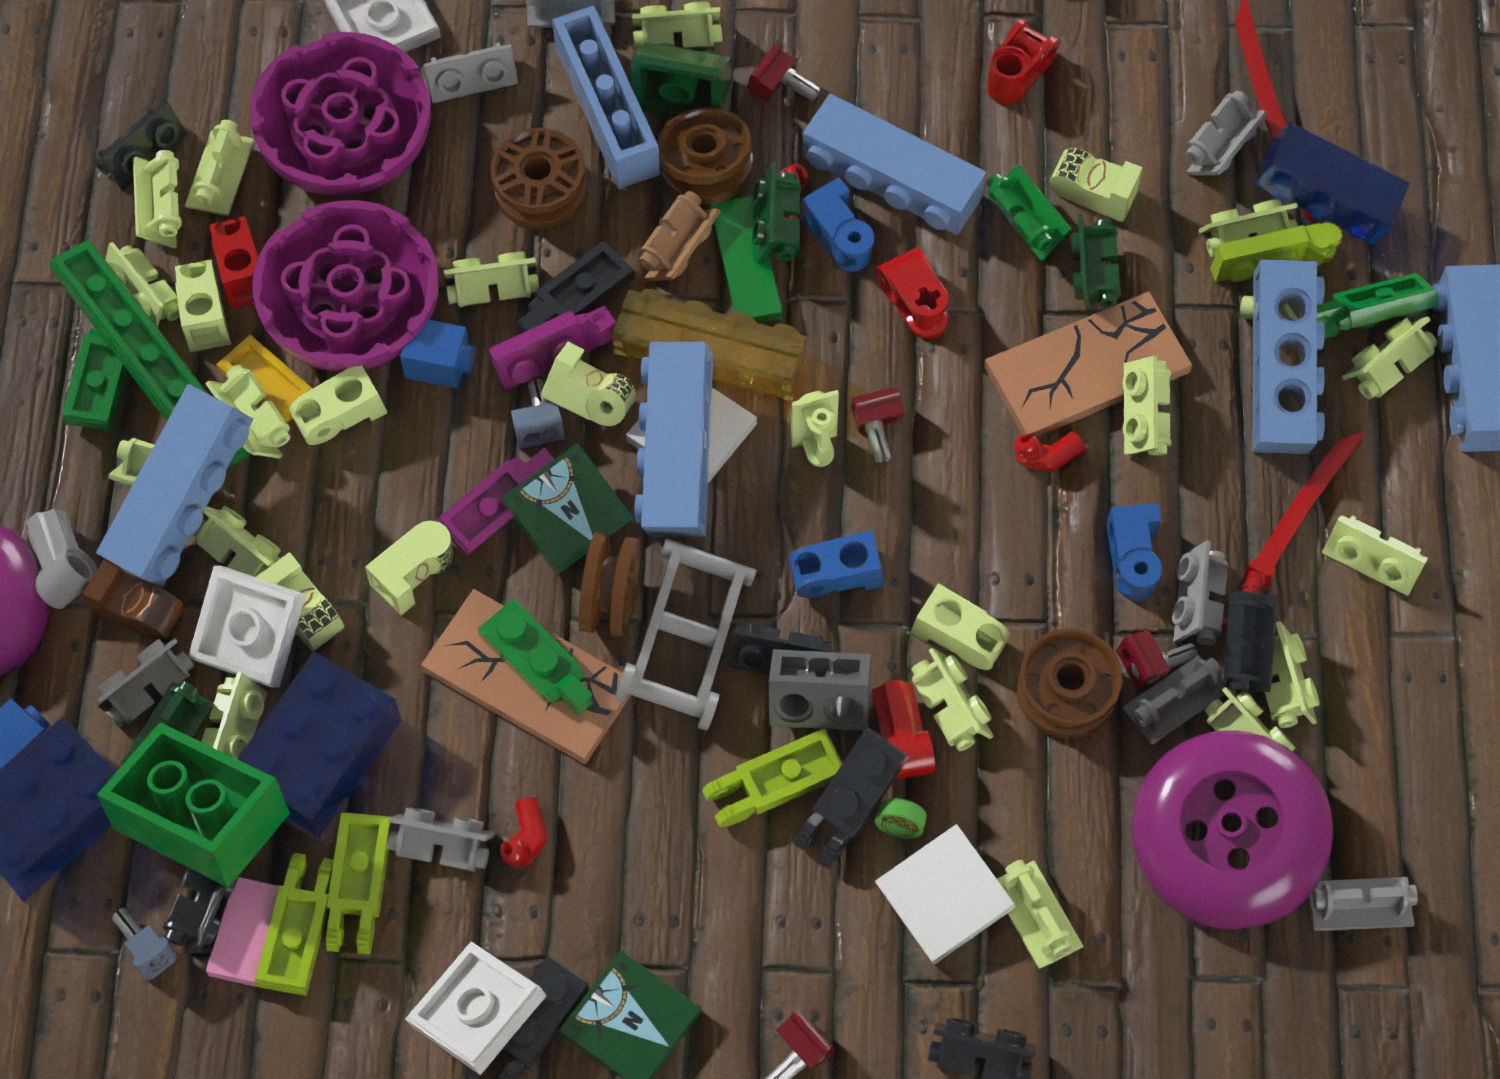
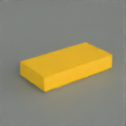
[216,335,313,423]

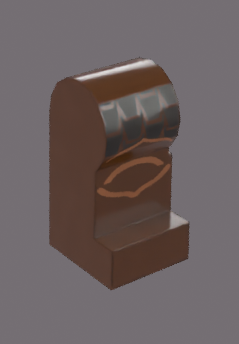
[83,558,185,642]

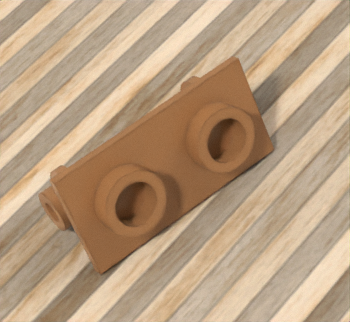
[638,191,721,281]

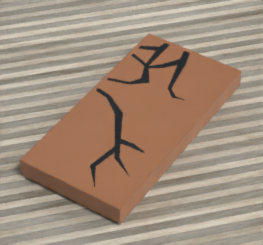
[984,292,1192,437]
[421,589,631,764]

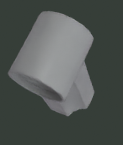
[26,508,97,609]

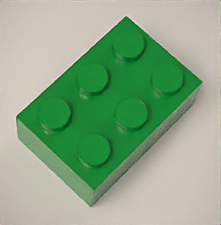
[97,722,290,888]

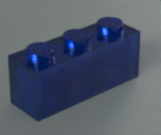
[1255,122,1410,245]

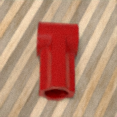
[871,679,935,781]

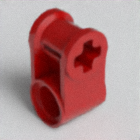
[986,18,1061,104]
[875,247,949,339]

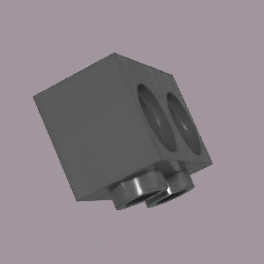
[769,649,871,731]

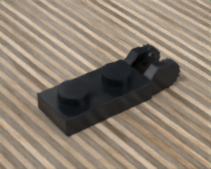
[794,727,910,868]
[466,956,589,1079]

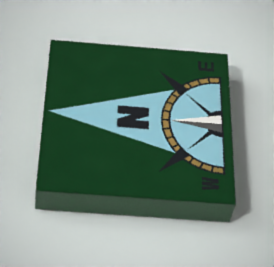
[500,443,634,576]
[559,950,702,1079]

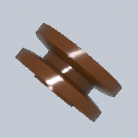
[658,108,754,204]
[490,127,588,229]
[579,532,641,638]
[1016,628,1123,738]

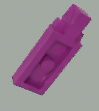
[489,306,619,391]
[436,448,554,557]

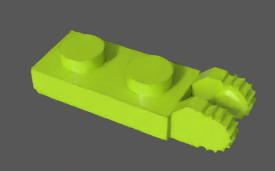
[1210,222,1343,283]
[702,729,842,828]
[326,813,392,955]
[255,853,334,996]

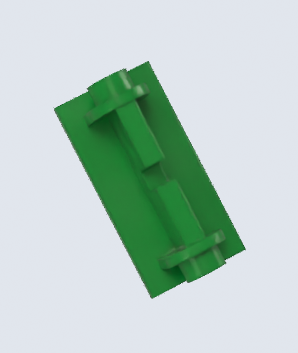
[986,164,1072,261]

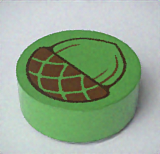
[875,798,927,839]

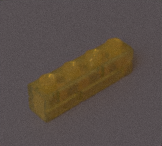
[613,289,807,401]

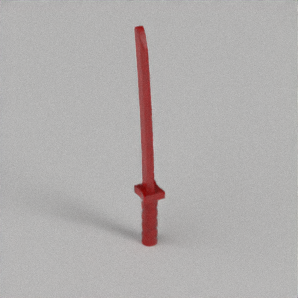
[1235,0,1322,220]
[1221,432,1364,632]

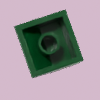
[631,42,732,117]

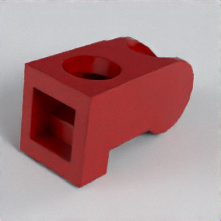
[209,216,258,309]

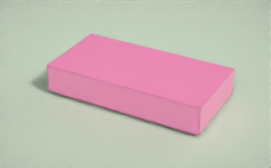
[206,877,279,987]

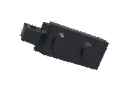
[517,241,634,334]

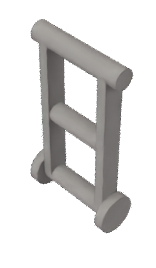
[614,538,756,731]

